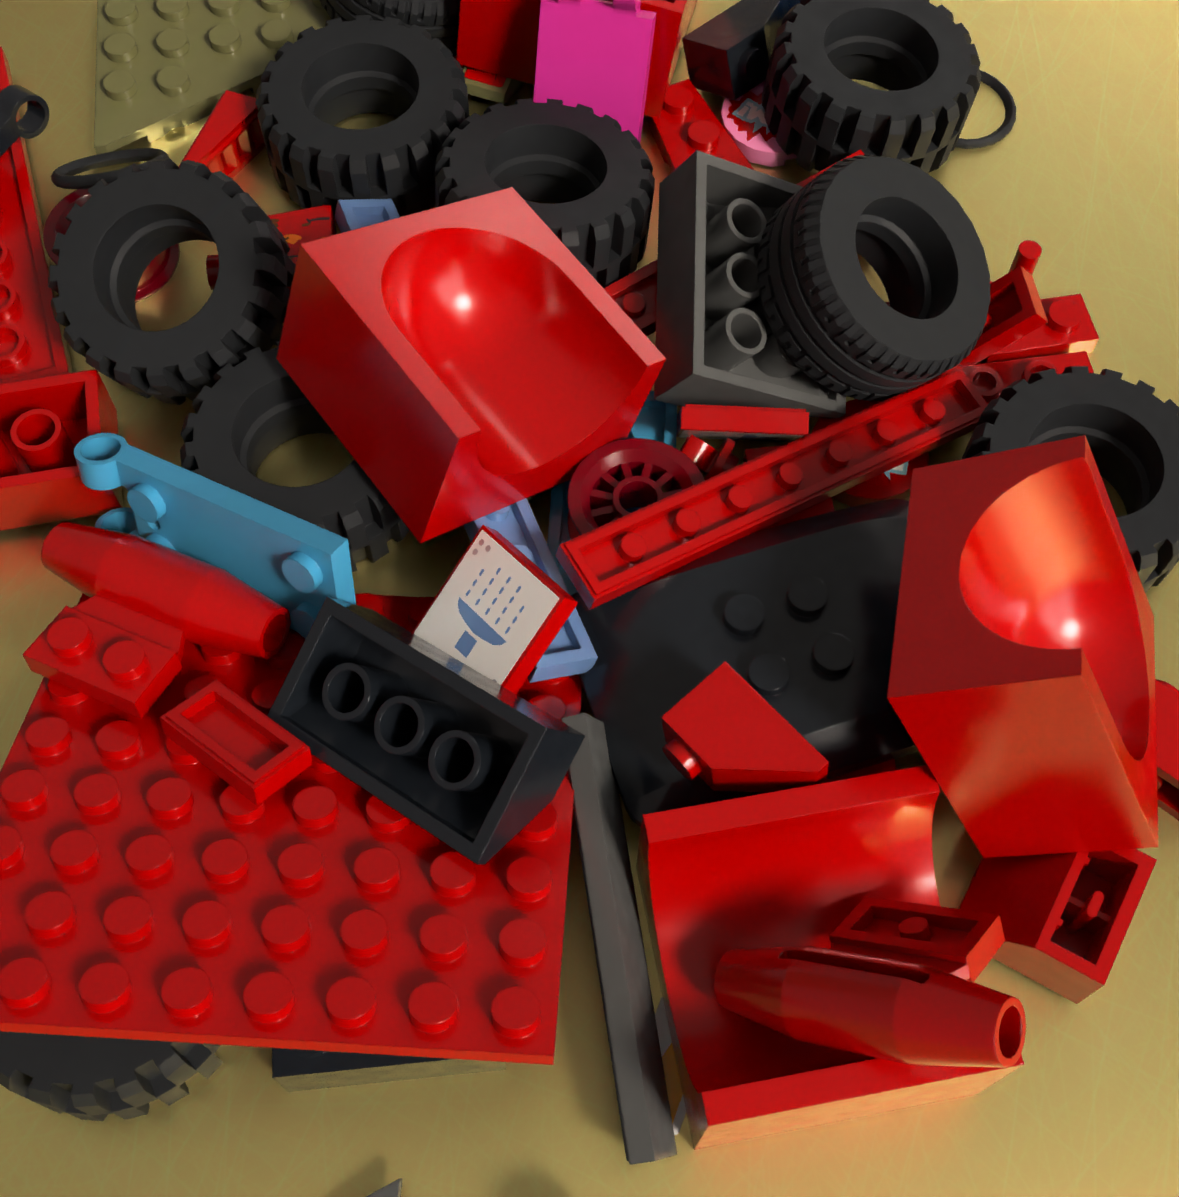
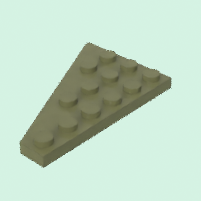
[94,0,332,154]

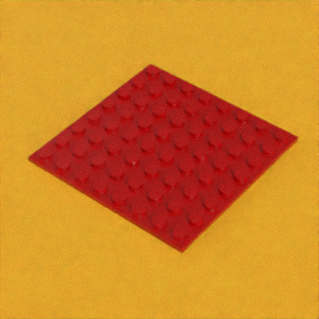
[0,593,582,1065]

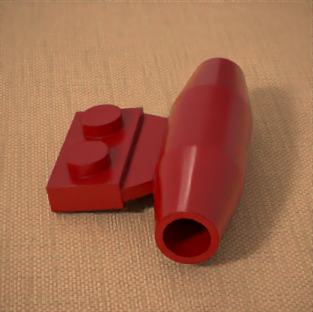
[22,522,291,719]
[714,896,1026,1068]

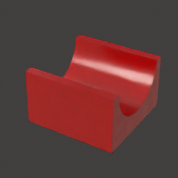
[636,765,1024,1150]

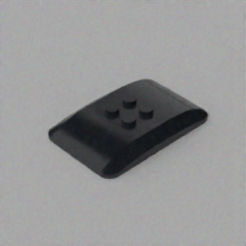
[571,498,919,827]

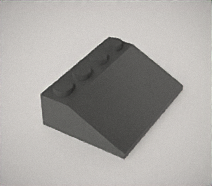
[654,150,846,418]

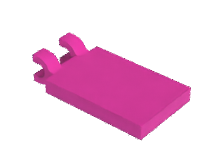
[533,0,657,143]

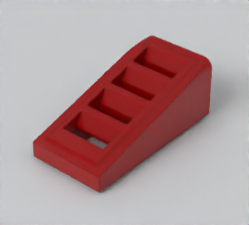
[179,90,265,179]

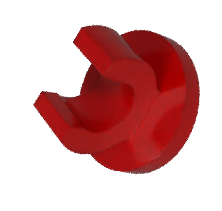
[679,434,739,480]

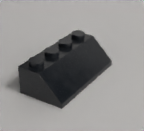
[267,597,585,865]

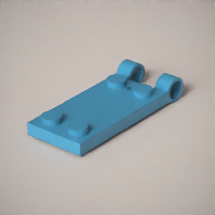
[74,433,356,639]

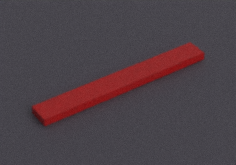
[555,368,988,610]

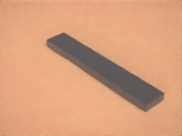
[562,713,677,1165]

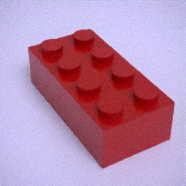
[0,369,123,531]

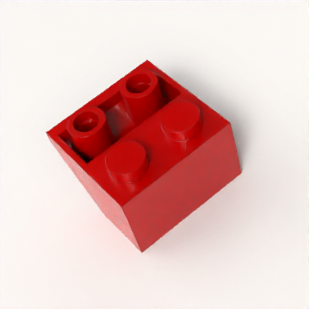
[958,849,1157,1004]

